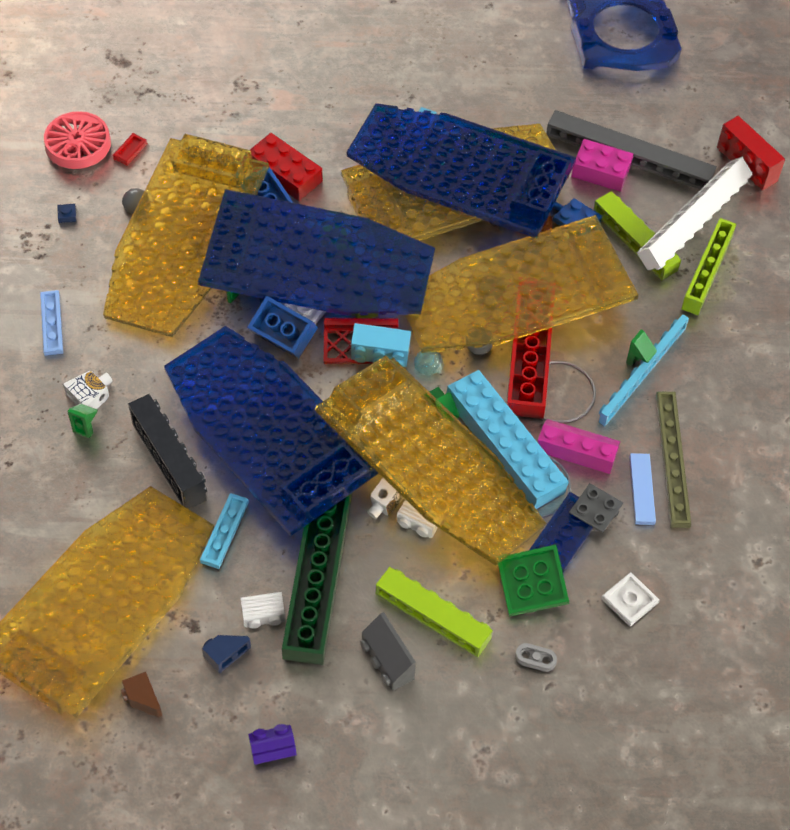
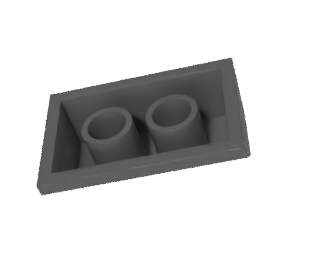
[360,612,416,691]

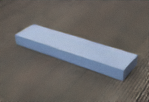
[40,290,63,356]
[630,453,656,525]

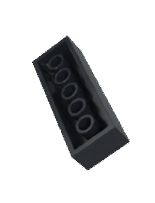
[128,394,207,511]

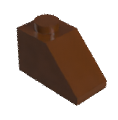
[120,671,162,718]

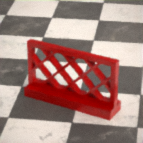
[324,318,399,364]

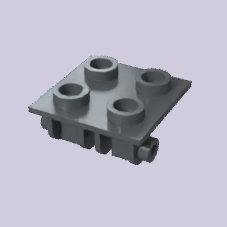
[569,483,623,533]

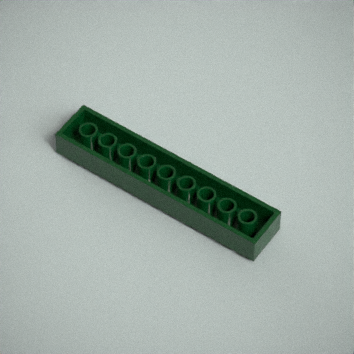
[282,469,354,665]

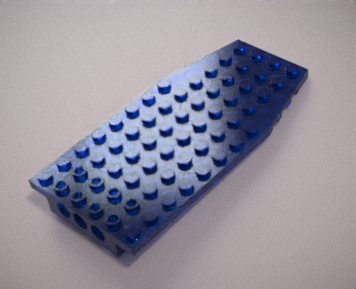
[347,103,576,239]
[198,189,435,315]
[164,326,385,536]

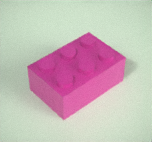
[571,139,634,192]

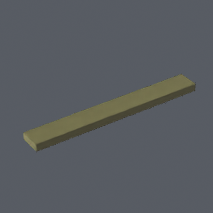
[656,391,691,528]

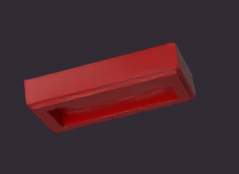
[113,133,148,166]

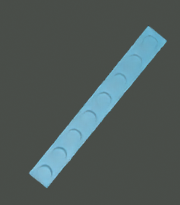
[599,315,689,426]

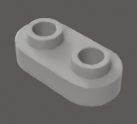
[515,643,557,672]

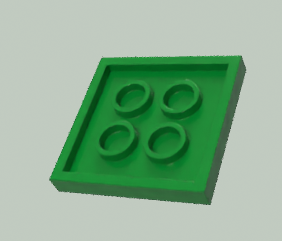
[497,545,570,617]

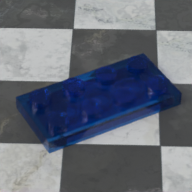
[529,492,594,573]

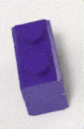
[248,724,297,765]

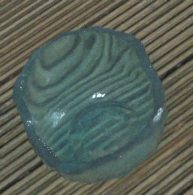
[414,348,444,377]

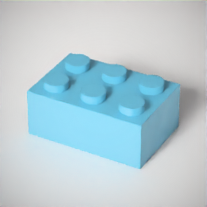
[351,323,411,368]

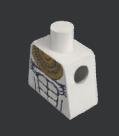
[63,371,113,409]
[367,470,407,519]

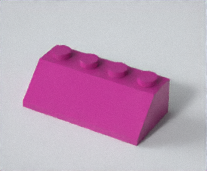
[538,419,621,474]

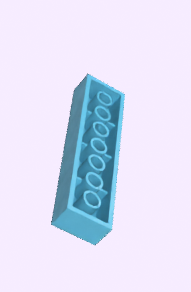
[447,370,569,511]

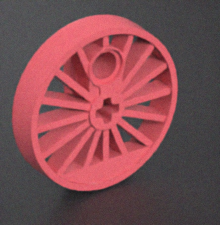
[44,111,111,169]

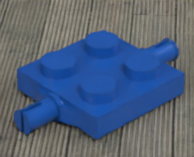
[551,198,604,239]

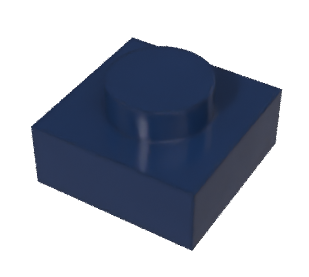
[57,203,77,223]

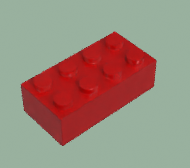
[717,115,785,191]
[247,133,323,201]

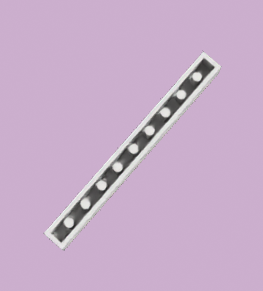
[637,157,752,270]

